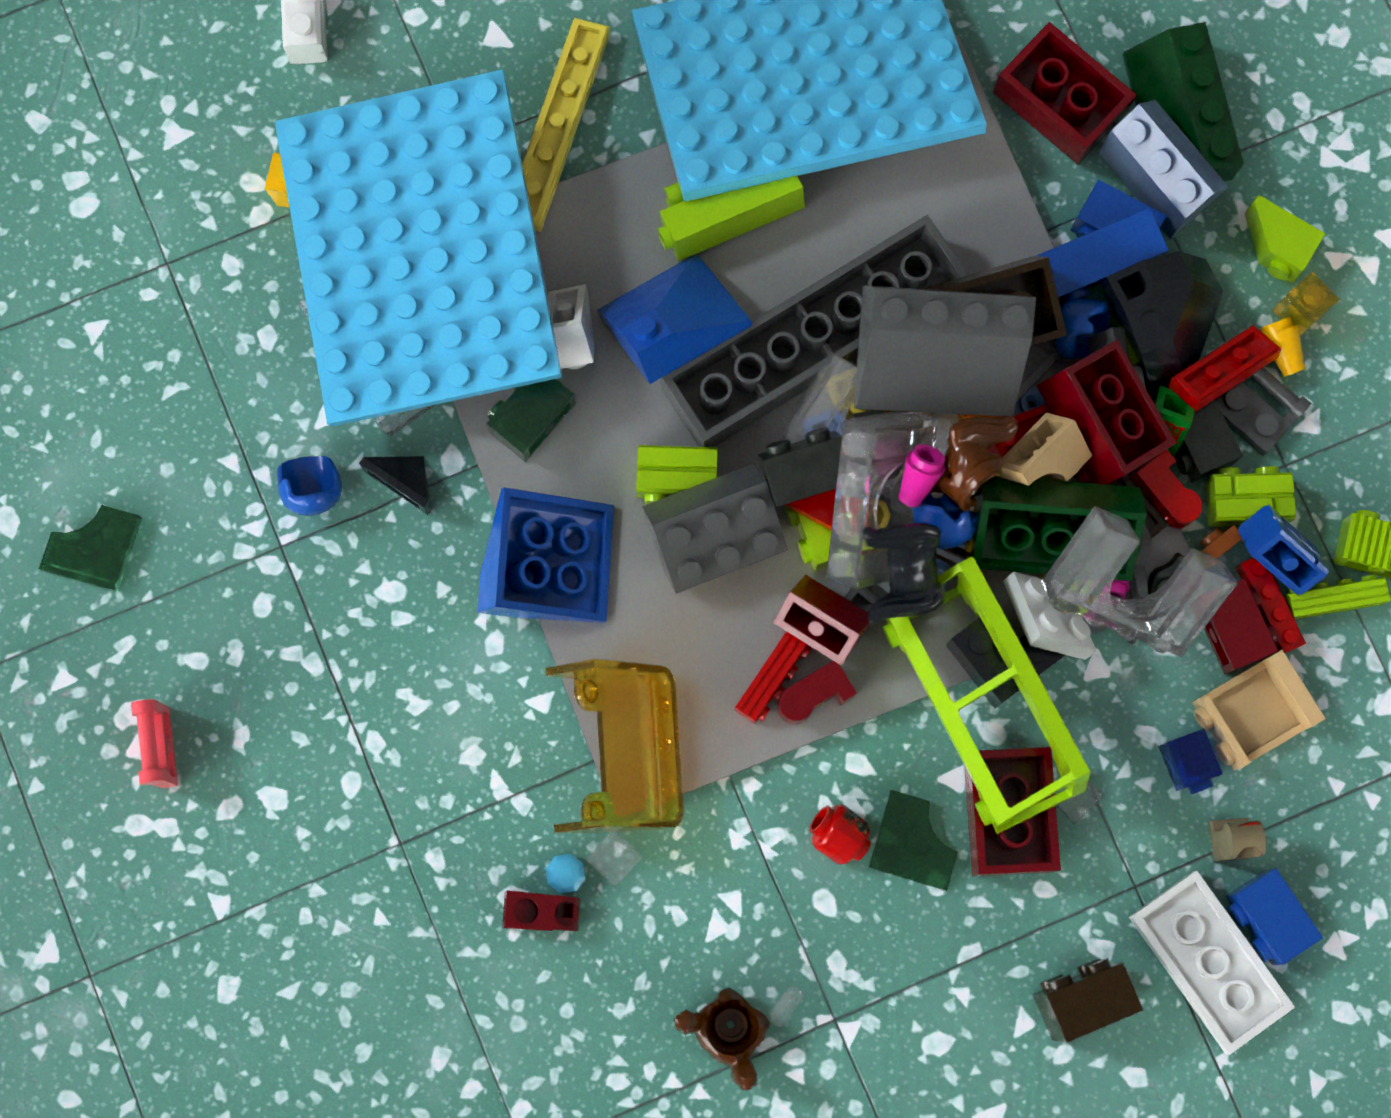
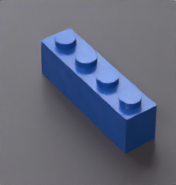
[1036,208,1169,301]

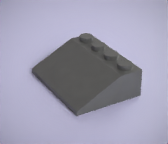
[854,285,1036,417]

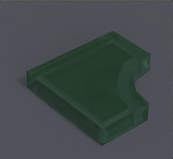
[39,505,142,592]
[868,790,958,891]

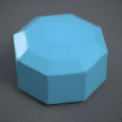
[546,854,586,894]

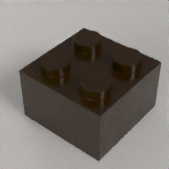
[1032,958,1143,1043]

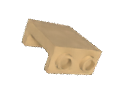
[1192,650,1326,771]

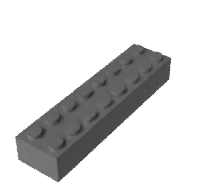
[661,214,969,447]

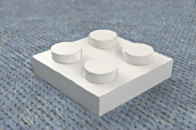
[1003,571,1097,660]

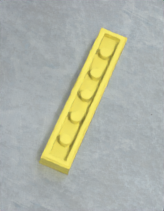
[522,18,611,232]

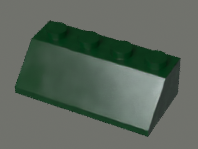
[1122,22,1244,182]
[971,476,1147,581]

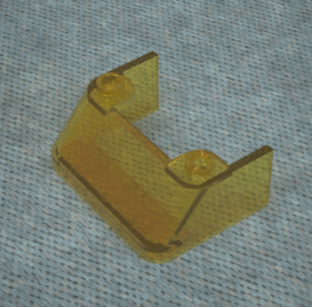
[545,659,684,833]

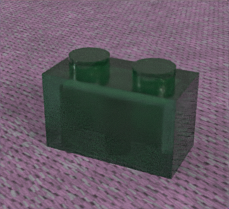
[486,379,576,462]

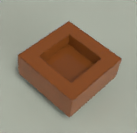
[1194,525,1242,568]

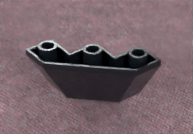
[1103,251,1223,401]

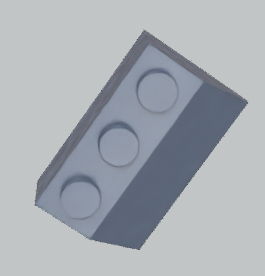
[1098,100,1229,239]

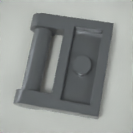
[1215,367,1312,456]

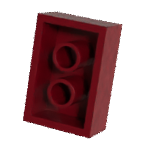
[992,21,1137,165]
[1036,339,1176,484]
[964,747,1061,877]

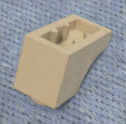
[999,413,1092,486]

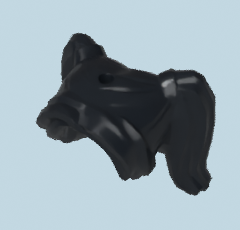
[861,523,945,624]

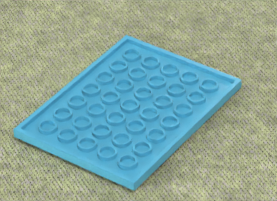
[631,0,987,202]
[275,69,563,427]

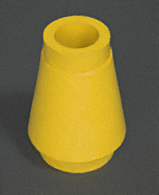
[1261,317,1306,377]

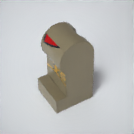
[1209,818,1266,862]

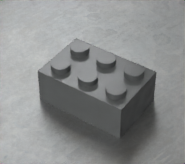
[642,464,788,594]

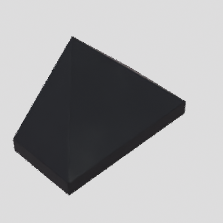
[359,456,432,515]

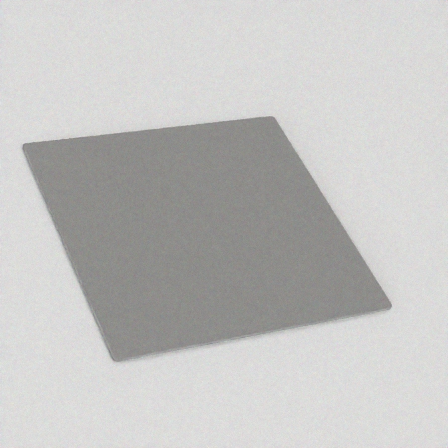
[453,35,1203,818]

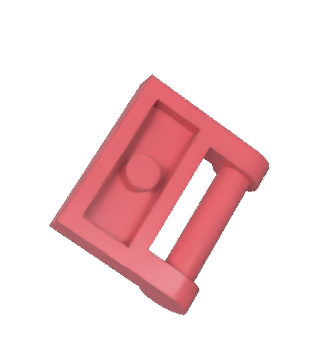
[131,699,178,789]

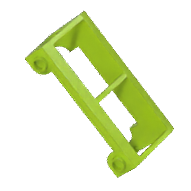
[882,556,1091,834]

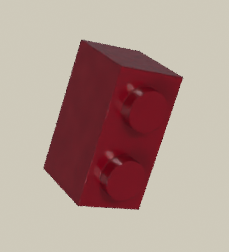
[773,574,870,666]
[1192,578,1278,675]

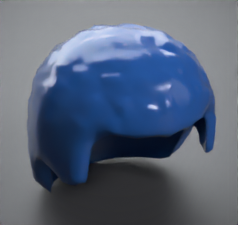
[1054,298,1111,360]
[277,456,342,516]
[913,492,977,550]

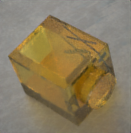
[1272,272,1340,336]

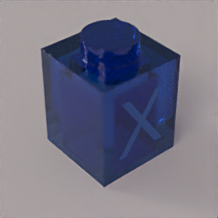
[1158,729,1223,794]

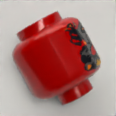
[809,804,871,865]

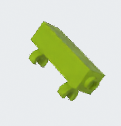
[657,175,805,262]

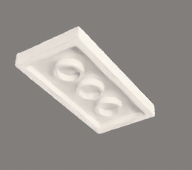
[1129,870,1295,1055]

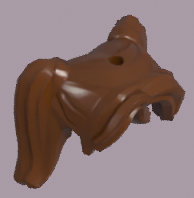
[930,416,1019,512]
[674,988,770,1091]

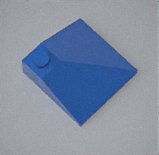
[597,254,752,384]
[477,487,614,623]

